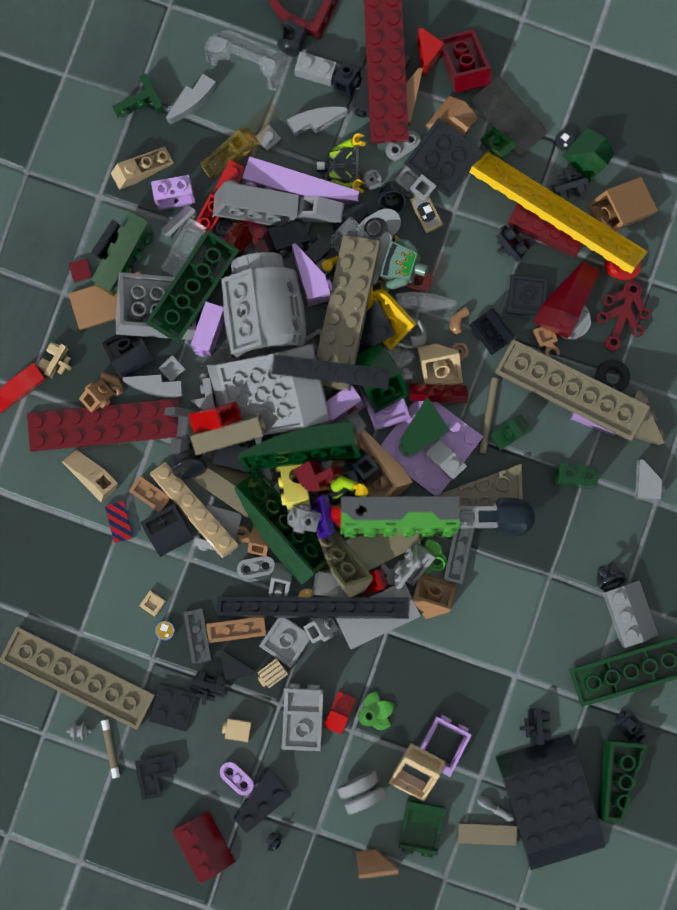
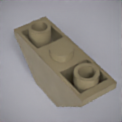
[632,391,665,446]

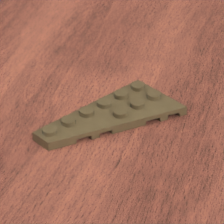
[433,464,523,506]

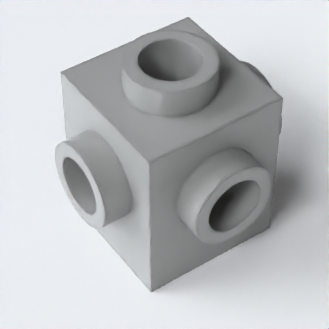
[287,504,321,533]
[303,618,339,644]

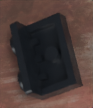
[469,308,515,355]

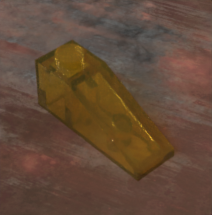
[200,128,259,179]

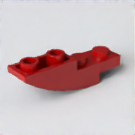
[193,159,246,233]

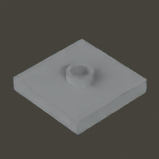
[259,618,310,668]

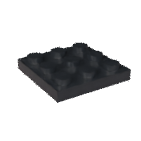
[404,117,484,198]

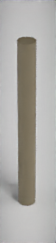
[479,378,499,454]

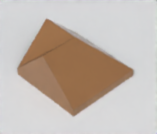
[426,96,479,137]
[413,573,457,619]
[356,847,399,879]

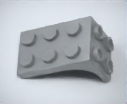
[282,683,324,751]

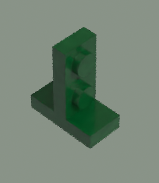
[112,73,164,118]
[490,414,532,451]

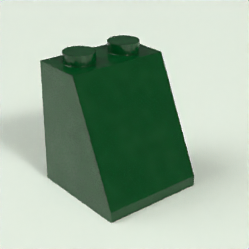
[355,343,409,414]
[398,398,450,459]

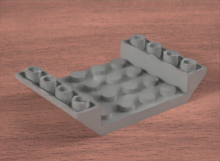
[207,344,330,435]

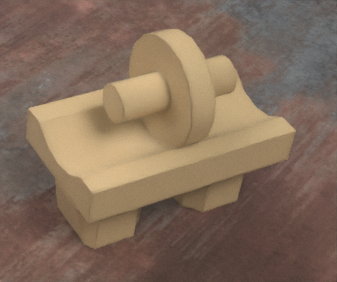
[38,342,72,378]

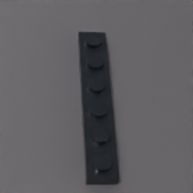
[271,354,390,389]

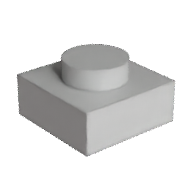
[255,125,281,153]
[159,355,186,382]

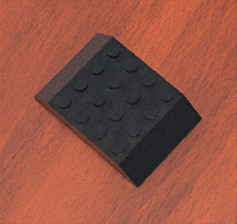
[496,734,605,870]

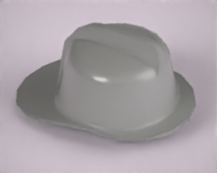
[358,208,401,240]

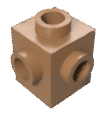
[79,379,114,413]

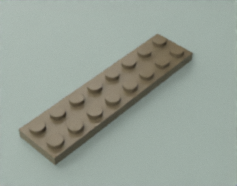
[316,235,381,391]
[495,340,650,442]
[0,626,155,730]

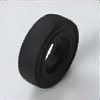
[595,359,630,392]

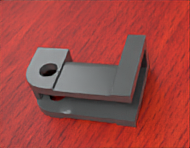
[164,407,198,455]

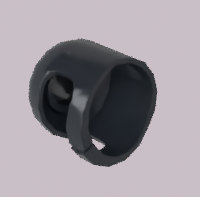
[277,20,308,57]
[376,181,406,213]

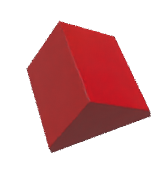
[417,28,444,77]

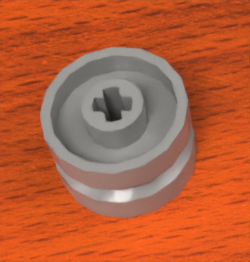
[337,770,386,815]

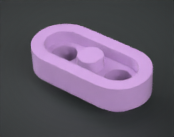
[220,762,254,795]

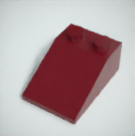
[438,29,491,93]

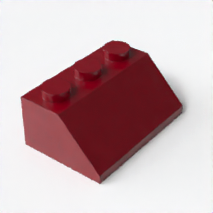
[172,810,236,884]

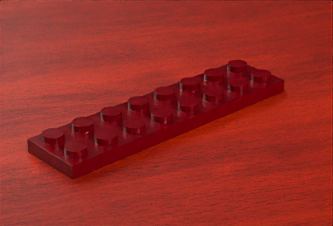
[364,0,409,144]
[27,398,180,452]

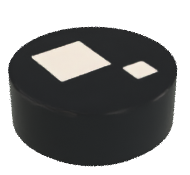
[555,130,574,151]

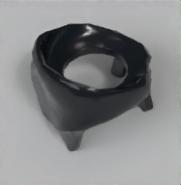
[597,562,626,591]

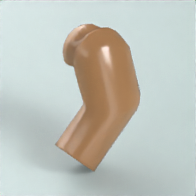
[449,307,470,335]
[100,371,123,396]

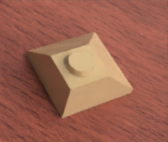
[417,344,463,385]

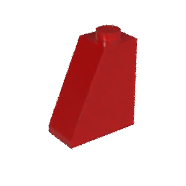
[188,401,242,433]

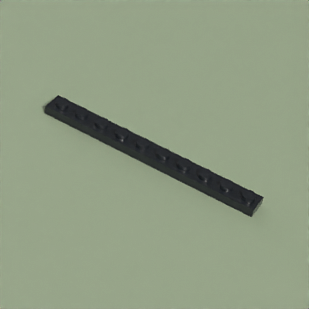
[217,597,410,619]

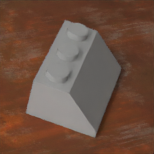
[603,580,658,648]

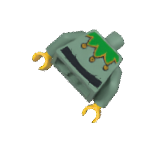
[376,235,428,292]

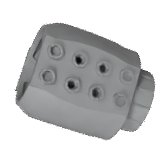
[221,252,306,360]

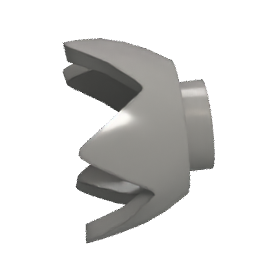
[396,316,427,349]

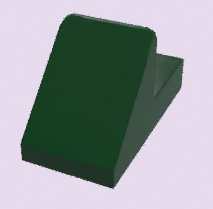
[480,128,517,160]

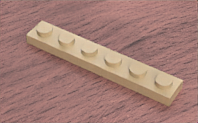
[150,462,238,558]

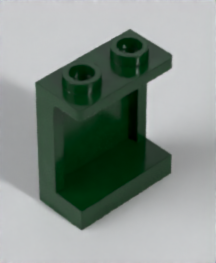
[553,463,599,489]
[398,799,446,858]

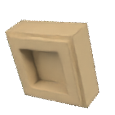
[139,590,166,617]

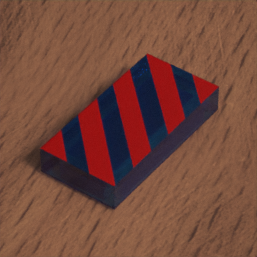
[105,501,133,543]

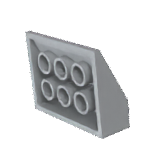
[116,272,196,340]

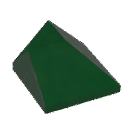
[562,128,614,181]

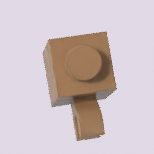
[236,525,269,556]

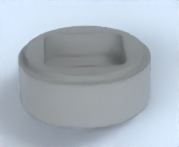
[362,169,382,189]

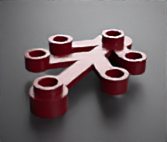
[596,280,651,351]

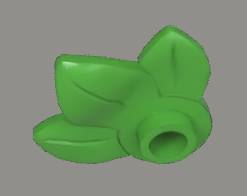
[422,539,447,574]
[358,691,394,730]

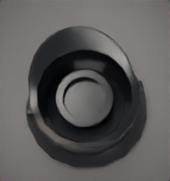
[172,449,207,479]

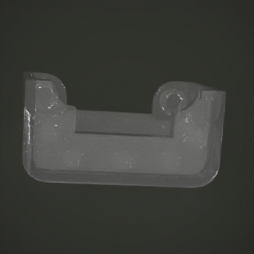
[204,29,288,91]

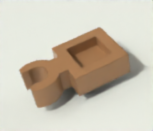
[533,327,560,357]

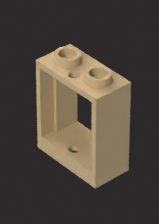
[389,743,446,801]

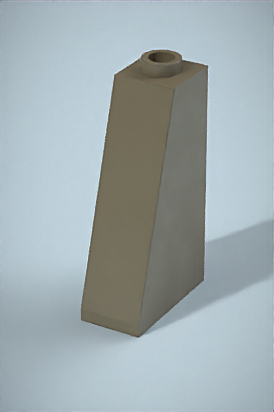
[190,415,267,455]
[349,534,423,571]

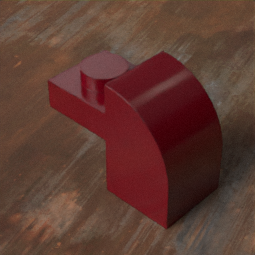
[294,461,343,492]

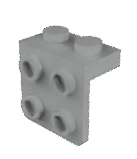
[194,505,242,555]
[393,543,435,590]

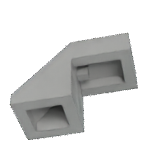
[394,166,436,201]

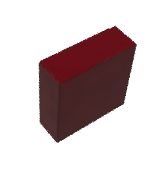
[69,259,92,283]

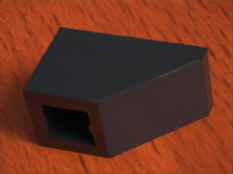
[345,447,382,487]

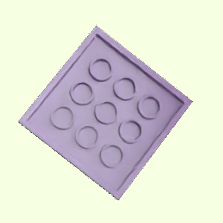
[381,401,483,496]

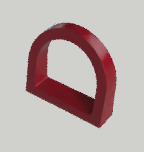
[269,0,339,40]

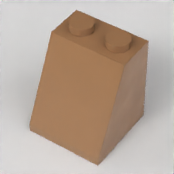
[588,177,658,232]

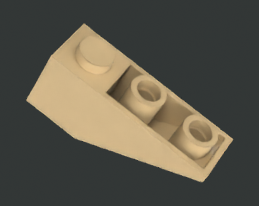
[111,147,174,190]
[62,450,118,503]

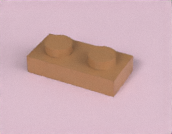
[129,476,170,512]

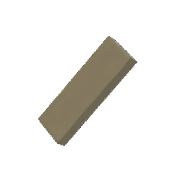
[458,823,517,846]

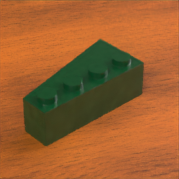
[91,211,154,296]
[598,740,648,822]

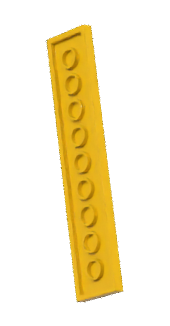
[470,152,648,274]

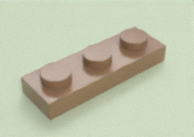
[206,618,266,643]

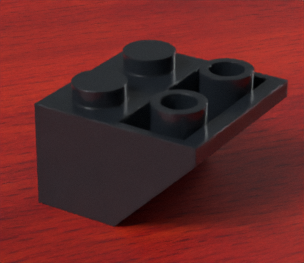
[140,504,194,557]

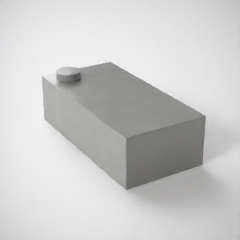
[213,181,299,226]
[336,583,421,650]

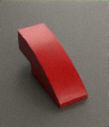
[0,363,47,413]

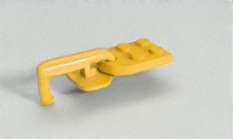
[322,256,417,351]

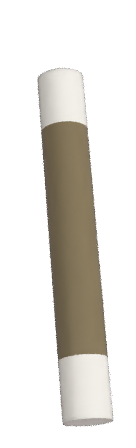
[101,719,120,778]

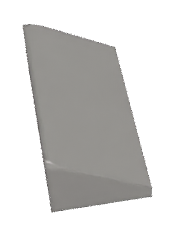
[161,205,197,240]

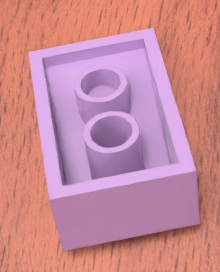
[292,243,333,307]

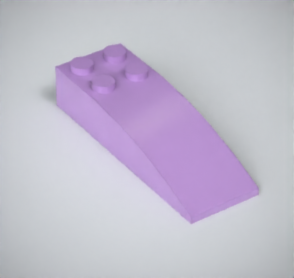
[243,157,359,204]

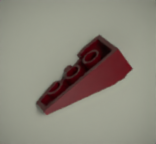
[533,263,600,339]

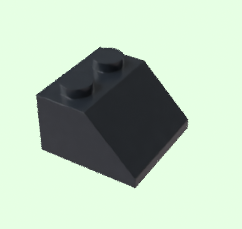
[102,334,154,379]

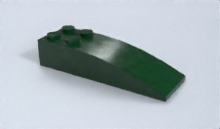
[145,230,239,344]
[238,420,361,471]
[234,470,327,585]
[569,636,677,707]

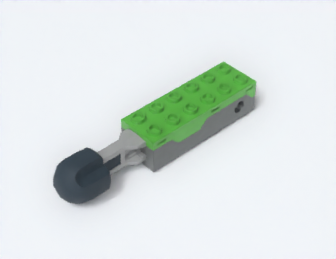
[331,496,535,538]

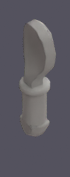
[477,796,514,822]

